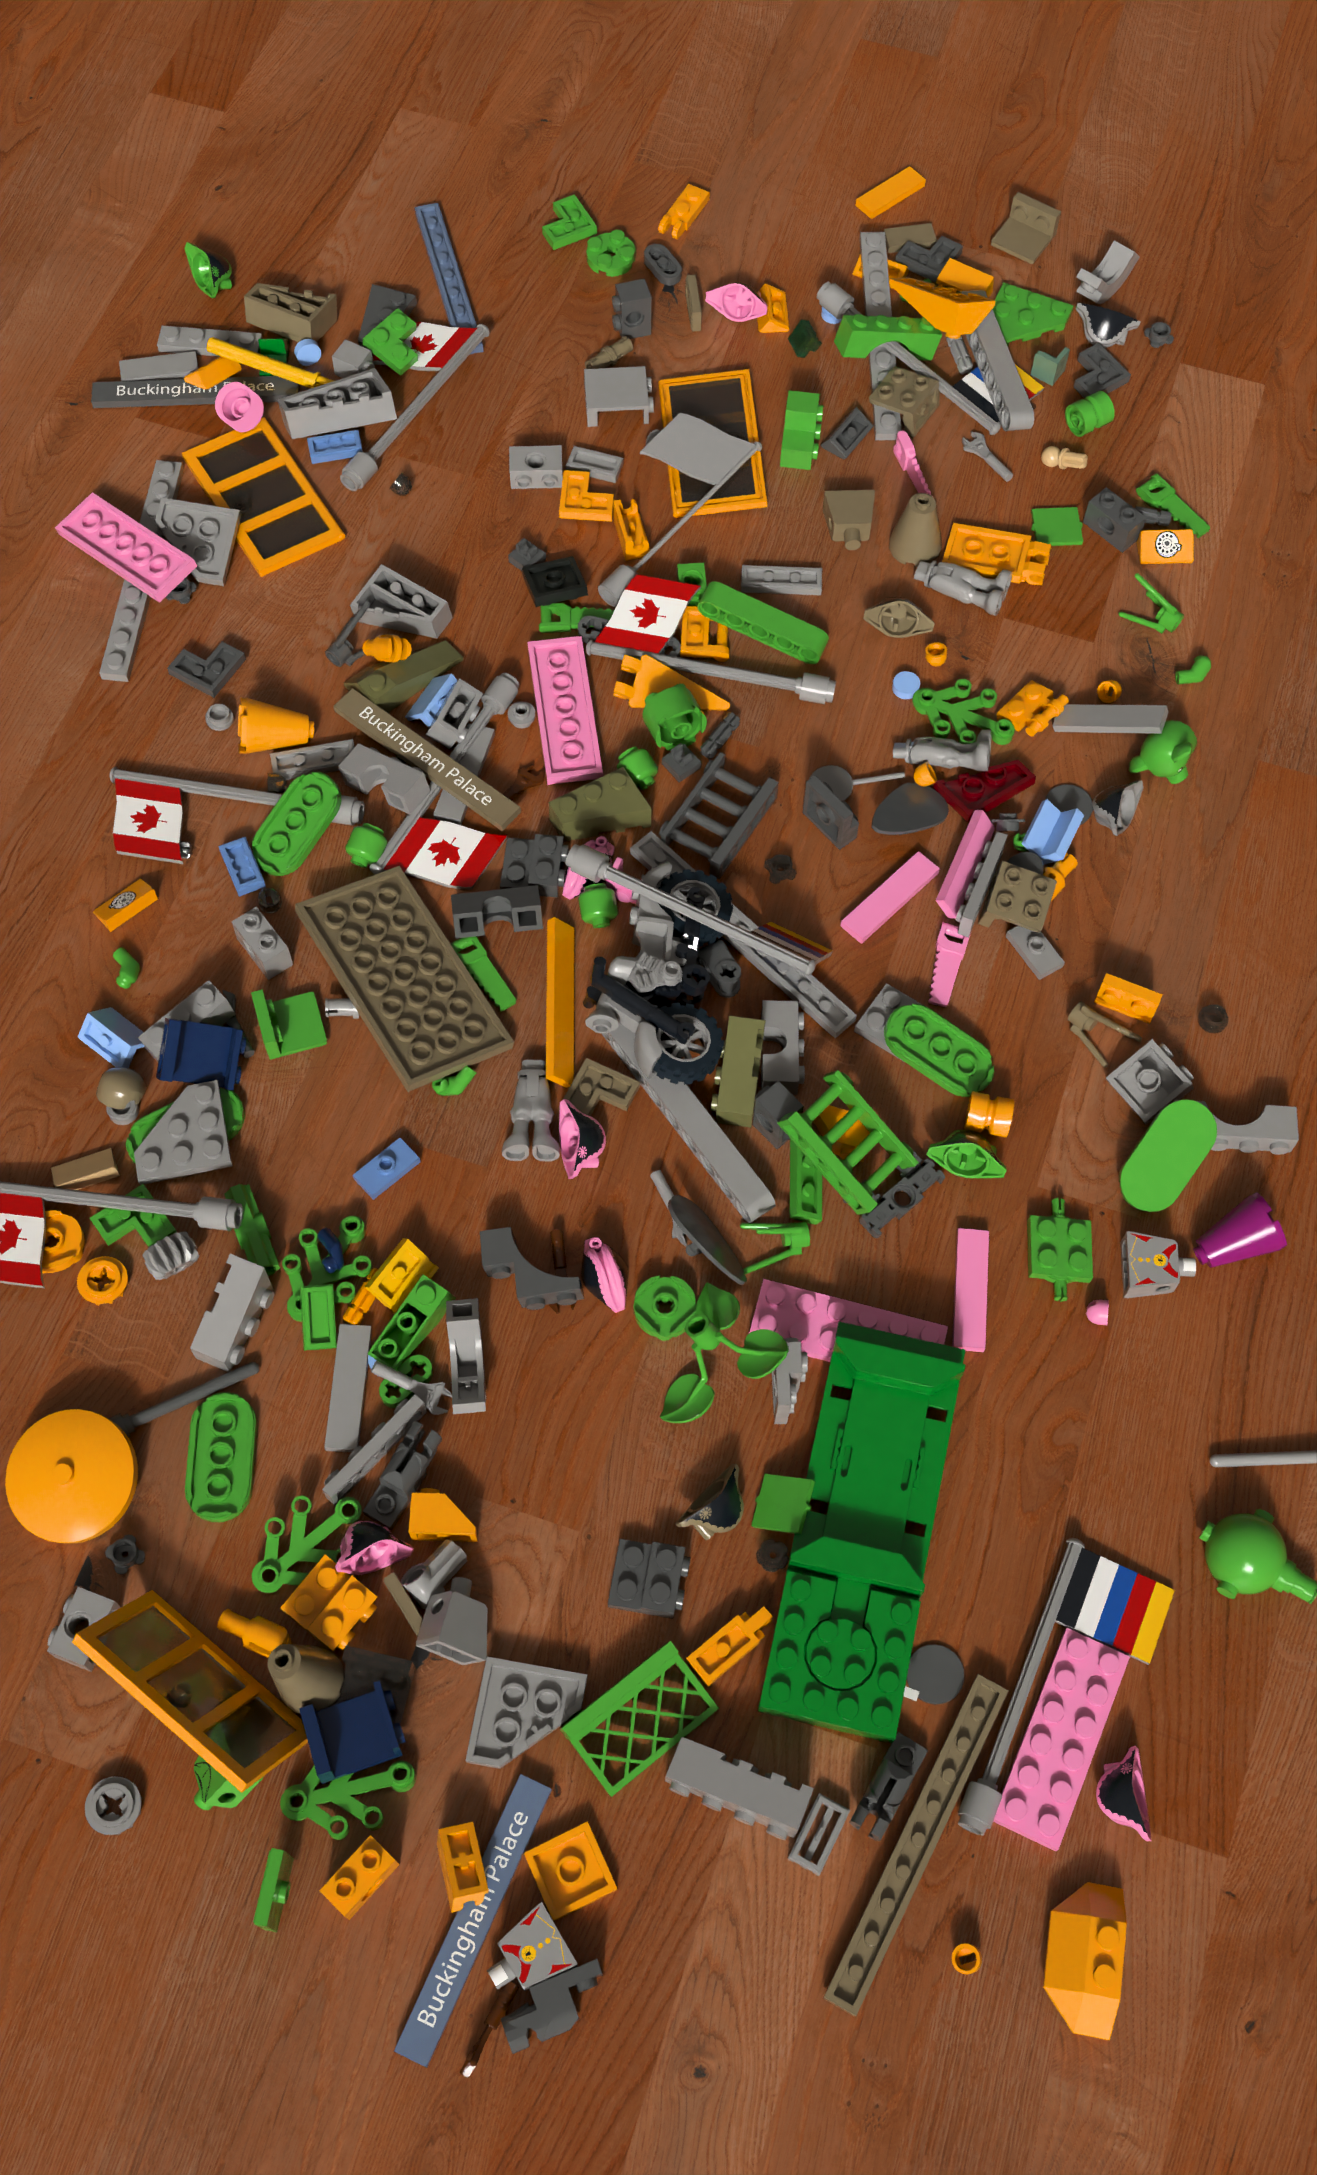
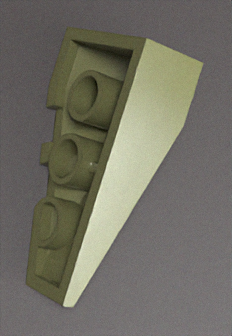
[344,640,463,713]

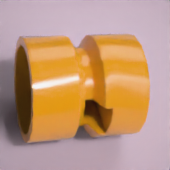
[964,1091,1015,1138]

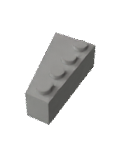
[278,368,397,439]
[665,1737,814,1840]

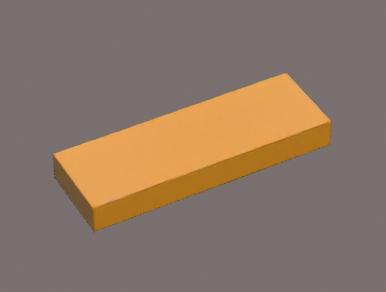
[855,166,926,219]

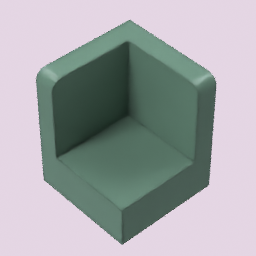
[1030,347,1070,386]

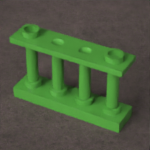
[777,1070,919,1215]

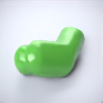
[113,947,140,989]

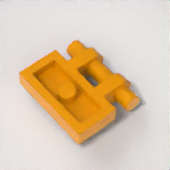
[997,680,1069,737]

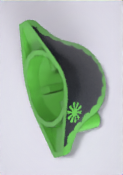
[184,242,232,298]
[926,1130,1007,1178]

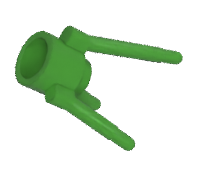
[1119,573,1184,634]
[740,1222,810,1274]

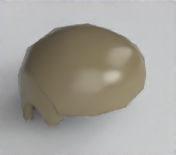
[96,1067,147,1109]

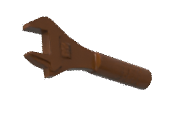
[503,764,545,801]
[549,1230,576,1314]
[459,1981,519,2078]

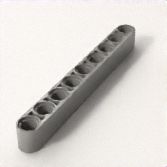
[602,1023,776,1223]

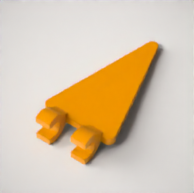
[613,655,730,711]

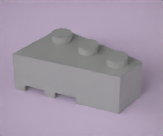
[190,1253,275,1372]

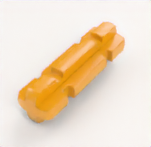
[343,1268,378,1325]

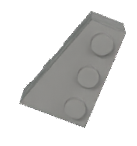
[350,564,453,639]

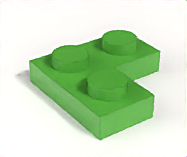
[542,194,597,250]
[363,308,418,376]
[90,1184,177,1248]

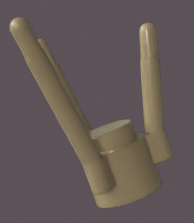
[1068,1001,1142,1068]

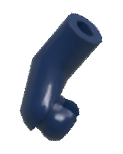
[318,1228,344,1274]

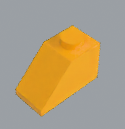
[813,1105,870,1162]
[409,1488,478,1542]

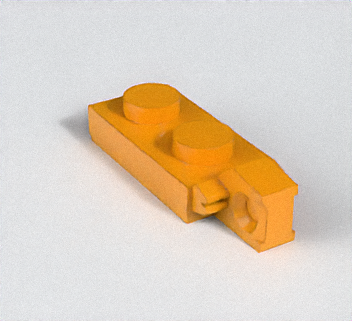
[686,1606,773,1687]

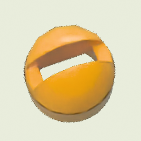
[925,642,947,667]
[1097,680,1122,703]
[914,762,937,787]
[952,1943,982,1974]

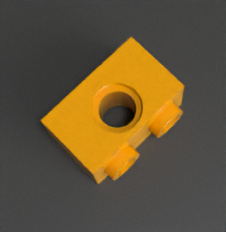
[319,1835,400,1920]

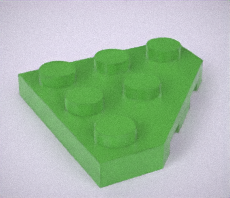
[993,282,1074,346]

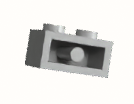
[425,678,483,749]

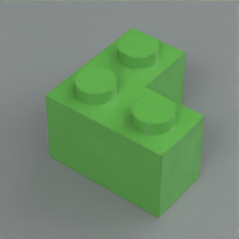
[780,390,824,470]

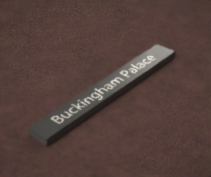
[91,376,300,408]

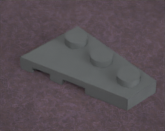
[358,284,417,348]

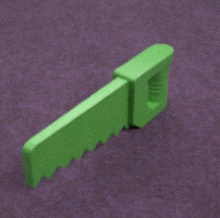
[1136,474,1210,538]
[539,603,614,633]
[450,936,516,1012]

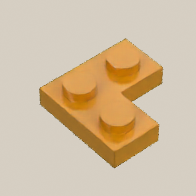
[559,470,614,522]

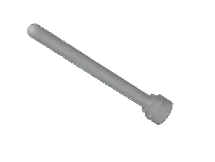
[1209,1450,1317,1467]

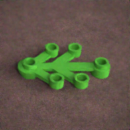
[912,679,1015,745]
[282,1216,373,1322]
[252,1495,362,1593]
[280,1761,416,1840]

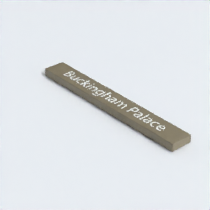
[333,688,521,831]

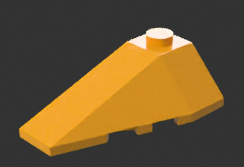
[889,277,995,339]

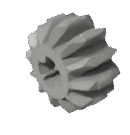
[142,1232,199,1280]

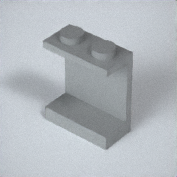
[584,366,654,427]

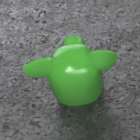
[1129,720,1197,784]

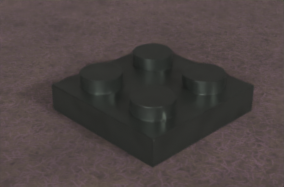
[522,556,588,607]

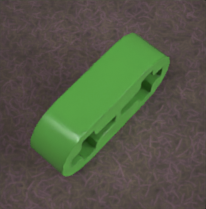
[379,1355,433,1409]

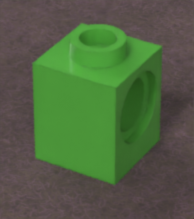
[677,563,707,606]

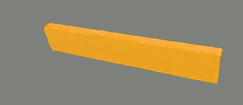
[546,917,574,1088]

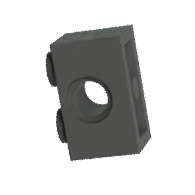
[612,279,652,339]
[1083,487,1146,553]
[752,1081,804,1149]

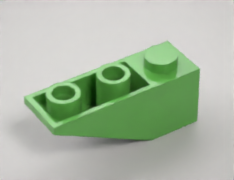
[367,1274,456,1370]

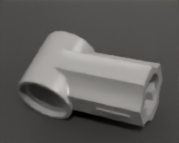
[401,1539,468,1609]

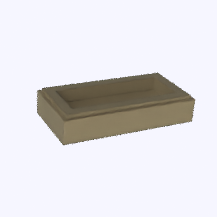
[883,223,937,253]
[685,275,702,332]
[383,1572,423,1637]

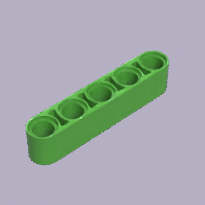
[697,582,829,664]

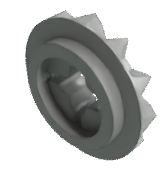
[85,1776,142,1835]

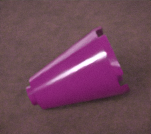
[1193,1192,1287,1268]

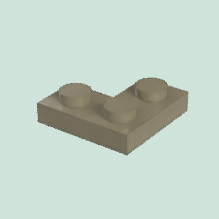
[559,1058,640,1116]

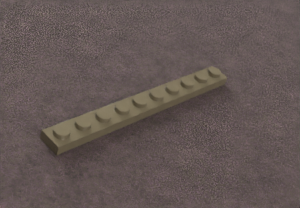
[823,1674,1009,2017]

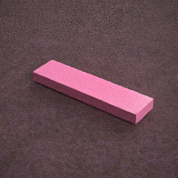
[936,810,995,918]
[840,851,940,944]
[952,1228,989,1352]

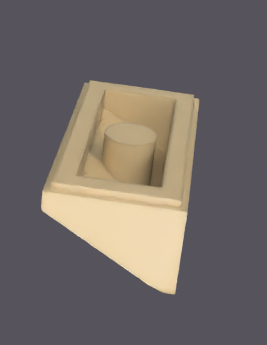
[51,1148,120,1190]

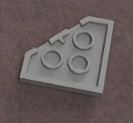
[155,497,241,586]
[134,1080,233,1185]
[465,1656,587,1769]

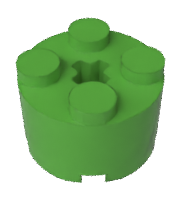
[642,684,707,751]

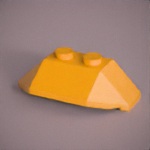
[1043,1882,1127,2040]

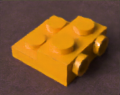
[280,1554,377,1651]

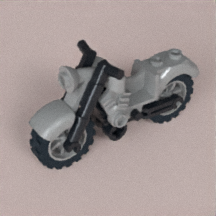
[583,862,733,1085]

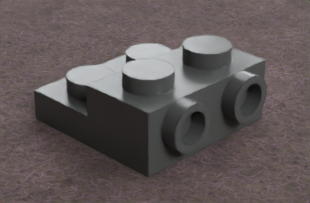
[802,775,859,850]
[500,834,569,897]
[608,1539,691,1619]

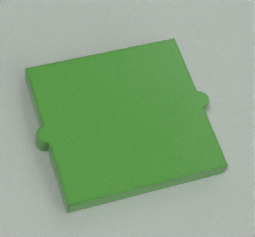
[1031,507,1083,546]
[751,1474,815,1534]

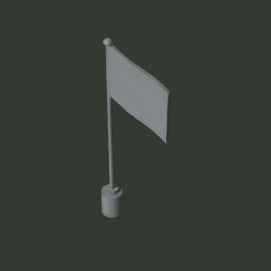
[598,413,762,607]

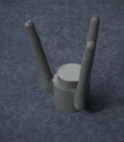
[325,601,370,667]

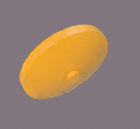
[5,1409,138,1544]

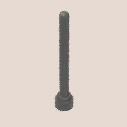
[108,1362,260,1438]

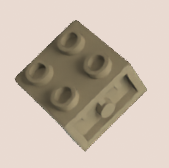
[991,192,1061,264]
[869,366,940,438]
[978,861,1057,933]

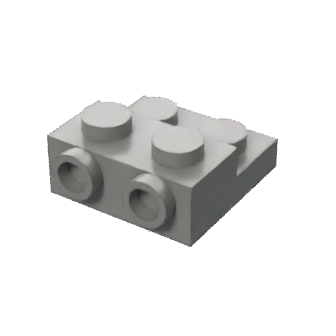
[1106,1039,1194,1124]
[771,1338,808,1424]

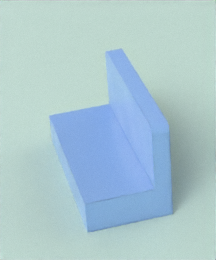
[405,673,458,728]
[1022,799,1084,865]
[78,1007,144,1068]

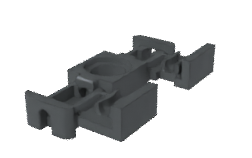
[843,1151,945,1238]

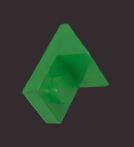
[258,339,290,376]

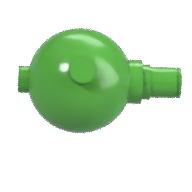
[1199,1509,1317,1604]

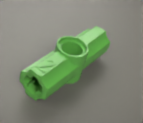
[224,1184,280,1276]

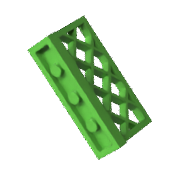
[560,1641,719,1797]

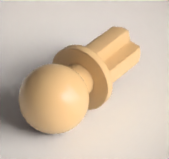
[1041,446,1088,469]

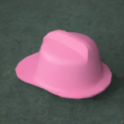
[215,382,264,432]

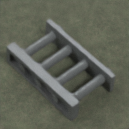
[659,752,779,879]

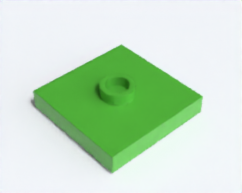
[253,1848,294,1932]

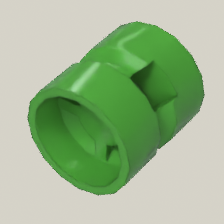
[1065,391,1115,437]

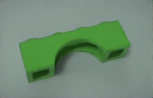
[834,314,942,360]

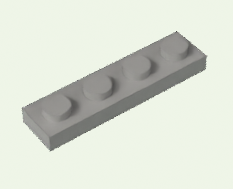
[157,325,263,357]
[956,832,1008,938]
[322,1394,427,1506]

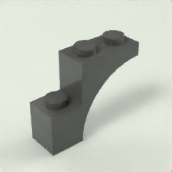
[480,1227,584,1310]

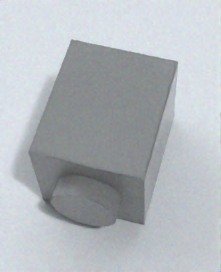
[332,339,375,378]

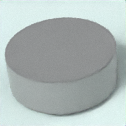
[106,1100,139,1125]

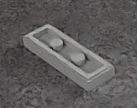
[119,351,198,381]
[741,565,822,595]
[270,739,355,782]

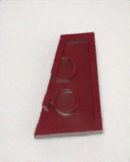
[933,759,1036,823]

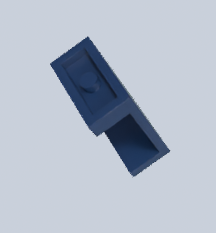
[156,1018,246,1090]
[299,1680,406,1784]

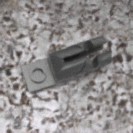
[363,1421,442,1531]
[849,1732,928,1841]
[501,1959,603,2054]

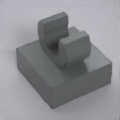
[508,538,546,571]
[662,743,701,783]

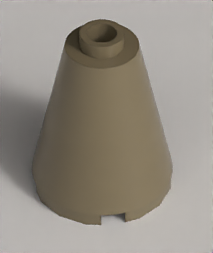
[889,493,942,567]
[268,1644,345,1714]

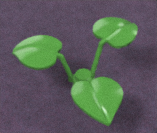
[660,1282,789,1423]

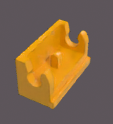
[936,258,994,298]
[613,499,650,561]
[437,1822,489,1913]

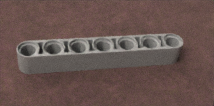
[957,290,1034,431]

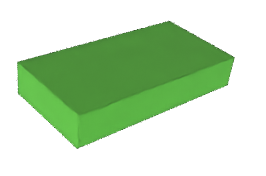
[300,1284,337,1351]

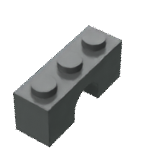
[451,885,543,939]

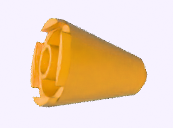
[238,697,314,754]

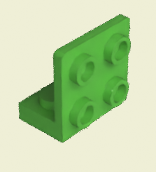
[251,989,328,1060]

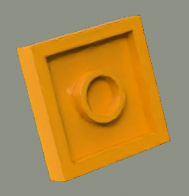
[524,1821,617,1922]

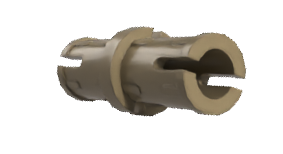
[585,336,633,369]

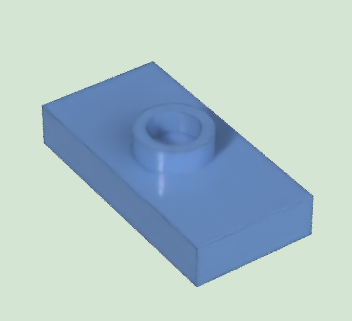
[307,430,363,464]
[218,837,266,897]
[353,1138,421,1200]

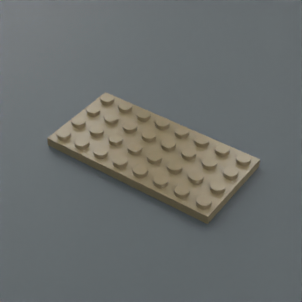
[295,866,514,1092]

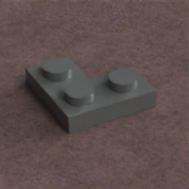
[895,236,963,283]
[1074,343,1131,398]
[167,641,246,698]

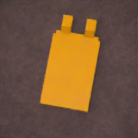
[942,523,1051,585]

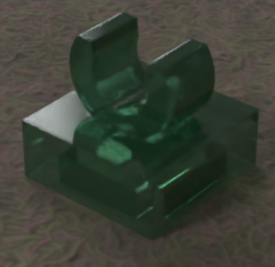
[788,319,822,358]

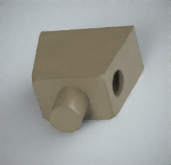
[823,490,875,550]

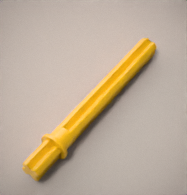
[206,337,334,389]

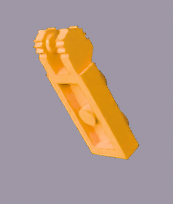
[658,184,710,239]

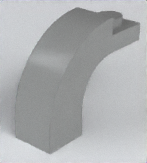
[1076,240,1140,304]
[446,1298,486,1414]

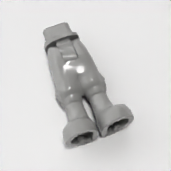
[914,560,1013,616]
[893,729,991,771]
[502,1060,560,1162]

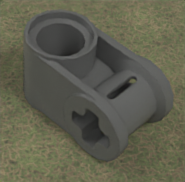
[696,939,741,998]

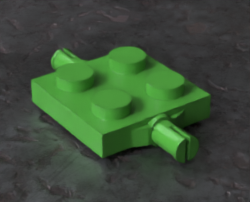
[1027,1198,1093,1302]

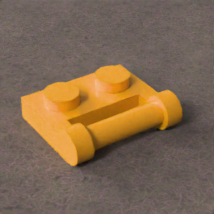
[680,606,730,662]

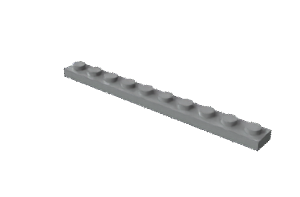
[859,232,902,440]
[99,460,184,682]
[630,831,857,1038]

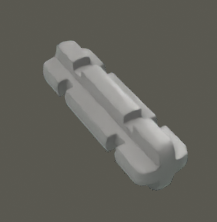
[946,336,973,375]

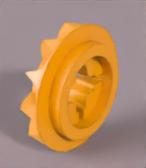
[77,1256,129,1306]

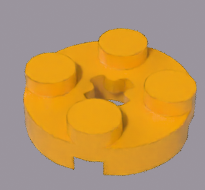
[42,1210,85,1274]

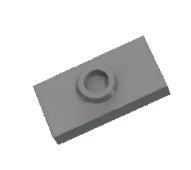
[1006,926,1065,980]

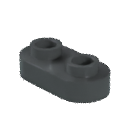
[644,244,682,286]

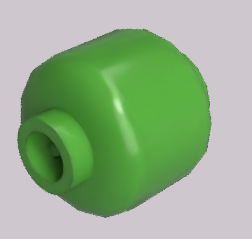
[617,746,658,790]
[345,823,387,868]
[578,883,618,928]

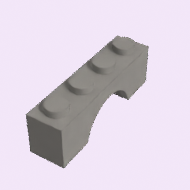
[1173,1099,1299,1155]

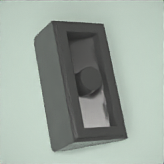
[820,407,874,460]

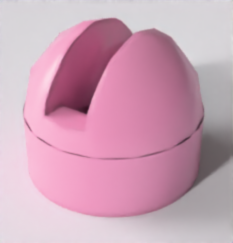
[1086,1300,1109,1325]

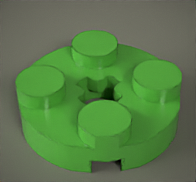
[586,230,636,277]
[633,1276,697,1341]

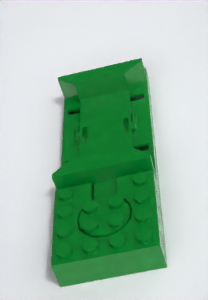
[758,1322,966,1743]

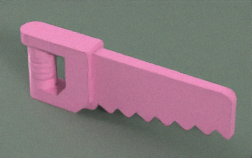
[893,431,933,497]
[928,922,971,1007]

